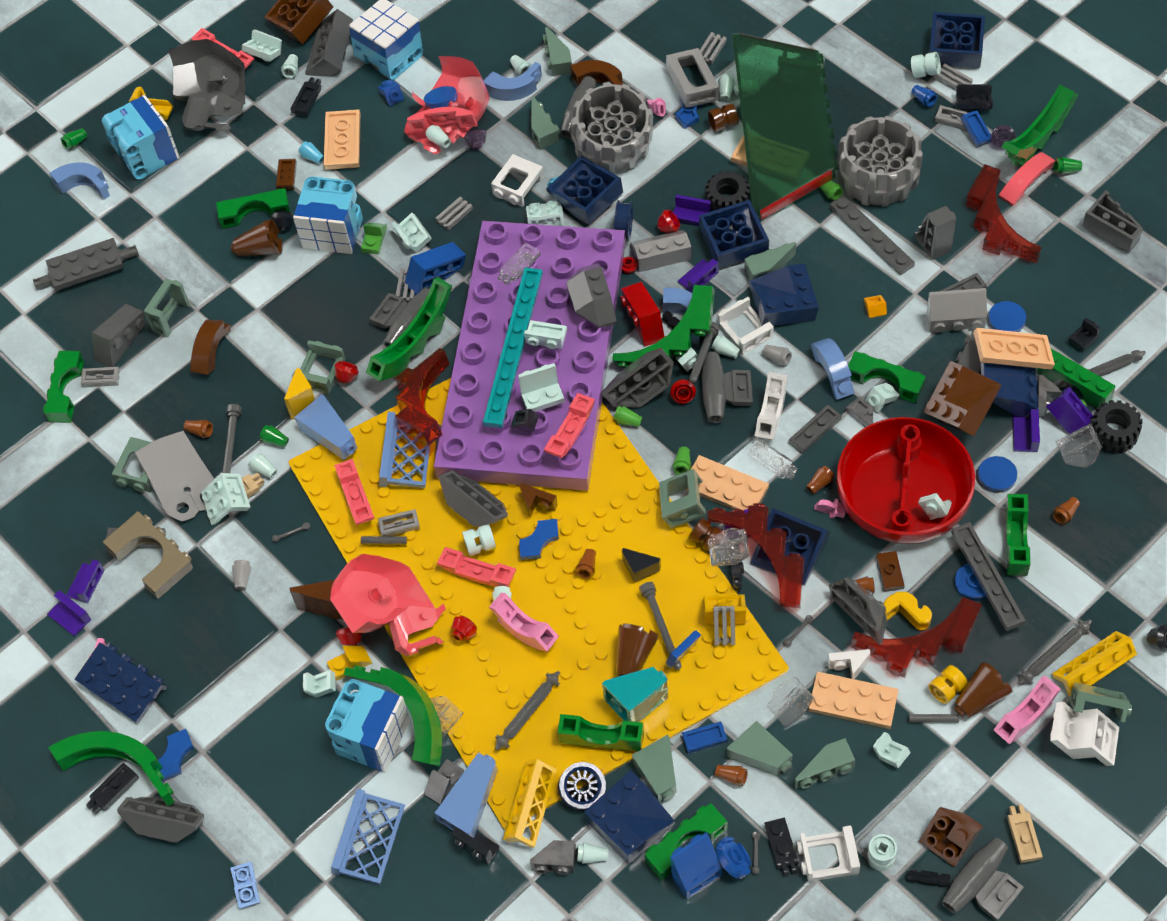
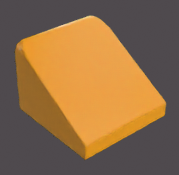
[864,295,887,318]

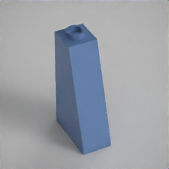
[294,394,357,460]
[435,752,498,838]

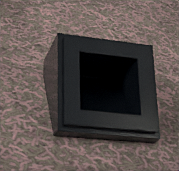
[511,409,538,432]

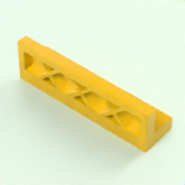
[1052,631,1137,696]
[503,759,557,848]

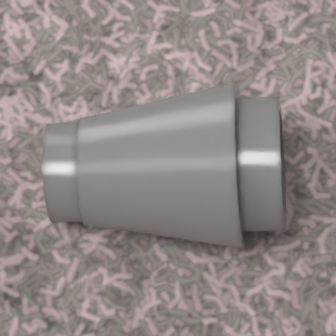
[763,345,792,366]
[232,560,251,590]

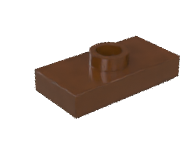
[276,159,297,190]
[876,551,905,592]

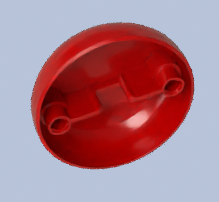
[837,417,975,544]

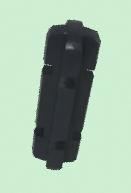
[662,311,680,329]
[907,869,951,887]

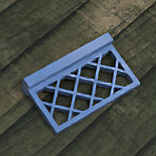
[379,412,433,488]
[331,789,405,885]

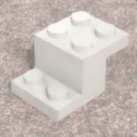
[1050,702,1119,766]

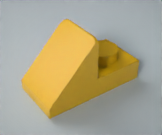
[327,646,372,681]

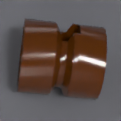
[708,103,739,132]
[688,517,725,553]

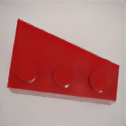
[620,282,665,347]

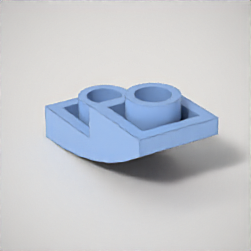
[230,862,260,909]

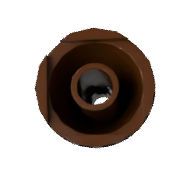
[231,219,283,256]
[616,623,658,676]
[954,662,1013,718]

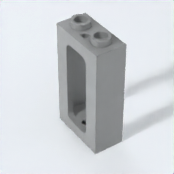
[666,48,719,108]

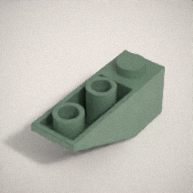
[543,27,572,76]
[531,96,560,150]
[744,242,796,280]
[795,738,855,789]

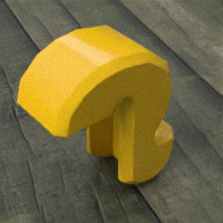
[129,87,173,121]
[883,592,932,630]

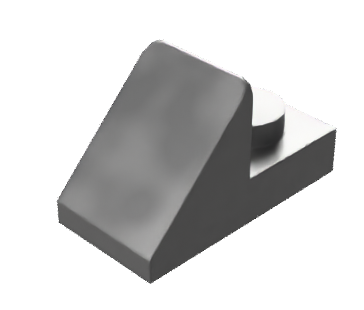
[1037,375,1062,418]
[423,759,464,805]

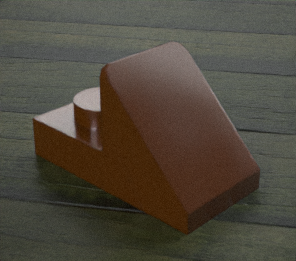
[520,483,558,517]

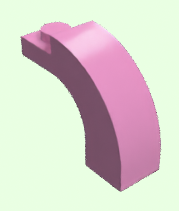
[489,592,559,652]
[994,676,1061,744]

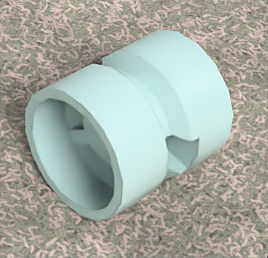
[911,52,941,78]
[462,524,496,556]
[867,834,897,871]

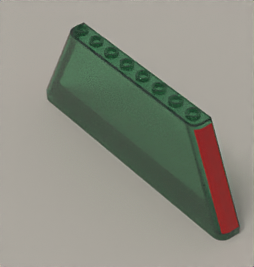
[732,33,839,220]

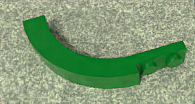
[343,665,442,766]
[48,731,175,806]

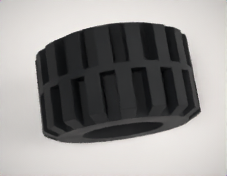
[705,170,750,212]
[1089,400,1143,453]

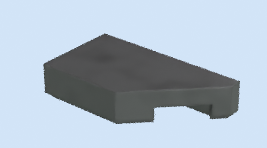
[846,396,873,427]

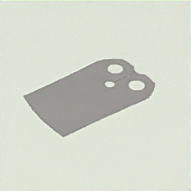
[135,431,214,521]

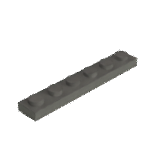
[830,195,915,276]
[951,522,1026,631]

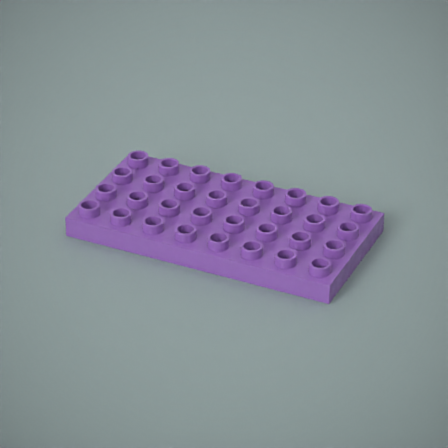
[434,221,626,491]

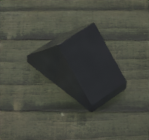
[621,548,661,582]

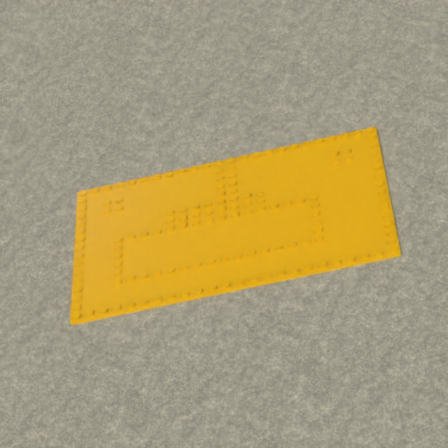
[289,378,789,830]

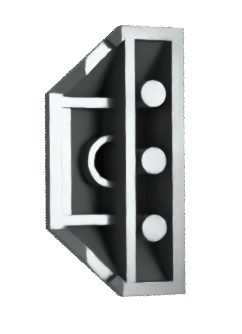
[566,264,617,328]
[602,348,673,408]
[439,470,508,527]
[829,577,887,645]
[117,797,204,843]

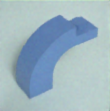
[484,62,542,101]
[49,162,110,200]
[663,288,700,344]
[810,338,855,399]

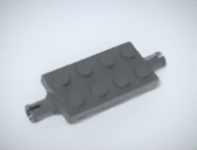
[33,238,139,291]

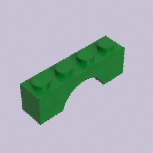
[216,188,291,229]
[1036,348,1116,408]
[43,351,85,423]
[848,351,926,404]
[1005,494,1031,576]
[557,714,644,751]
[645,803,728,881]

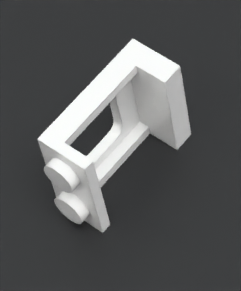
[491,154,544,207]
[717,297,774,355]
[797,826,860,882]

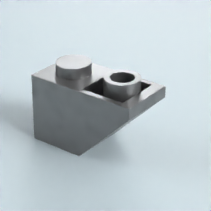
[530,840,576,875]

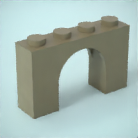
[103,512,193,599]

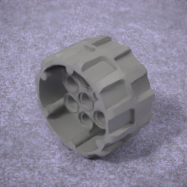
[571,82,653,173]
[837,116,923,207]

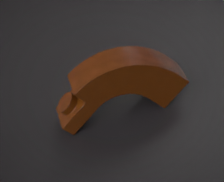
[570,60,624,87]
[190,319,231,374]

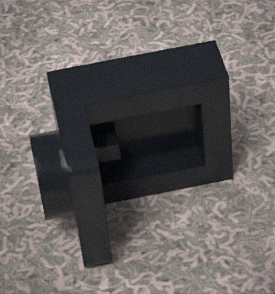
[1068,318,1100,352]

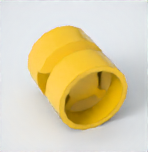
[928,665,968,704]

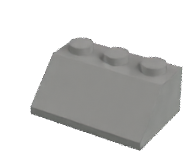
[630,230,692,272]
[926,288,987,332]

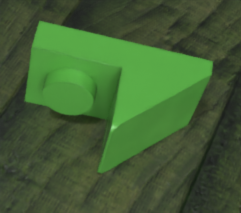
[361,222,387,255]

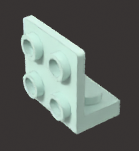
[526,200,565,226]
[518,363,565,412]
[201,473,250,525]

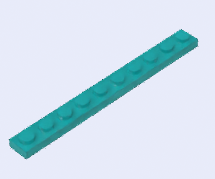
[483,267,543,429]

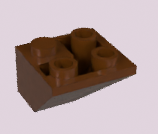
[919,807,983,867]

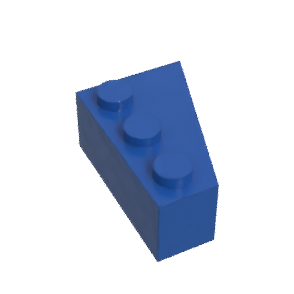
[405,242,466,295]

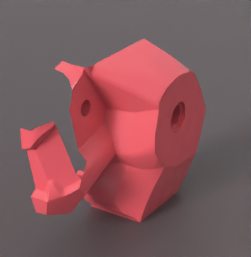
[404,56,490,154]
[330,554,446,656]

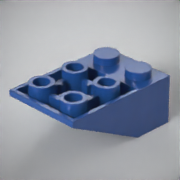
[670,832,722,899]

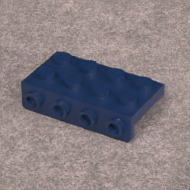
[74,642,167,723]

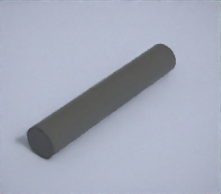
[361,536,407,544]
[909,714,959,723]

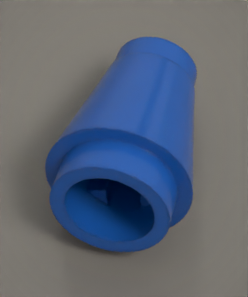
[911,85,937,107]

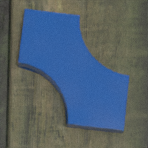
[675,97,701,129]
[519,519,559,560]
[158,728,194,782]

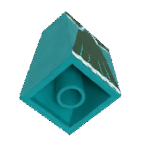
[602,667,668,722]

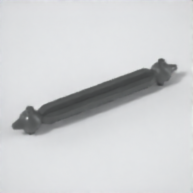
[1061,350,1146,388]
[1019,619,1092,685]
[495,671,560,750]

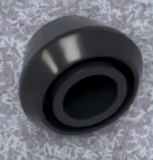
[270,211,294,230]
[1147,624,1167,653]

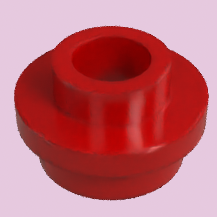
[622,257,638,274]

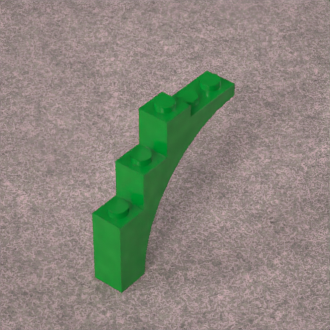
[1001,85,1079,168]
[366,278,452,381]
[612,285,715,368]

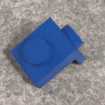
[378,80,404,106]

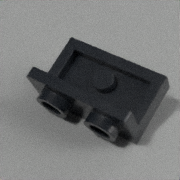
[955,84,993,111]
[451,827,500,865]

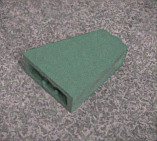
[727,721,793,776]
[632,735,677,802]

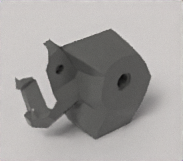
[167,39,245,131]

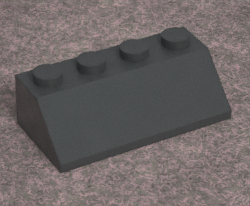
[305,9,353,77]

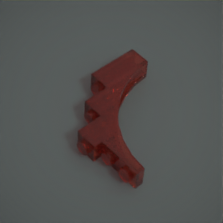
[966,164,1042,263]
[395,348,450,446]
[707,503,805,608]
[851,597,982,678]

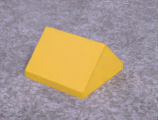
[284,368,315,419]
[704,594,746,625]

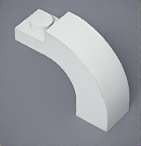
[755,372,788,440]

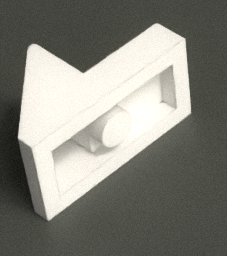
[828,649,870,679]

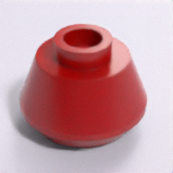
[657,210,680,233]
[334,361,359,384]
[670,379,696,404]
[451,615,477,642]
[336,627,363,646]

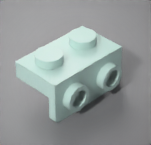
[242,30,282,61]
[391,213,432,253]
[524,320,567,349]

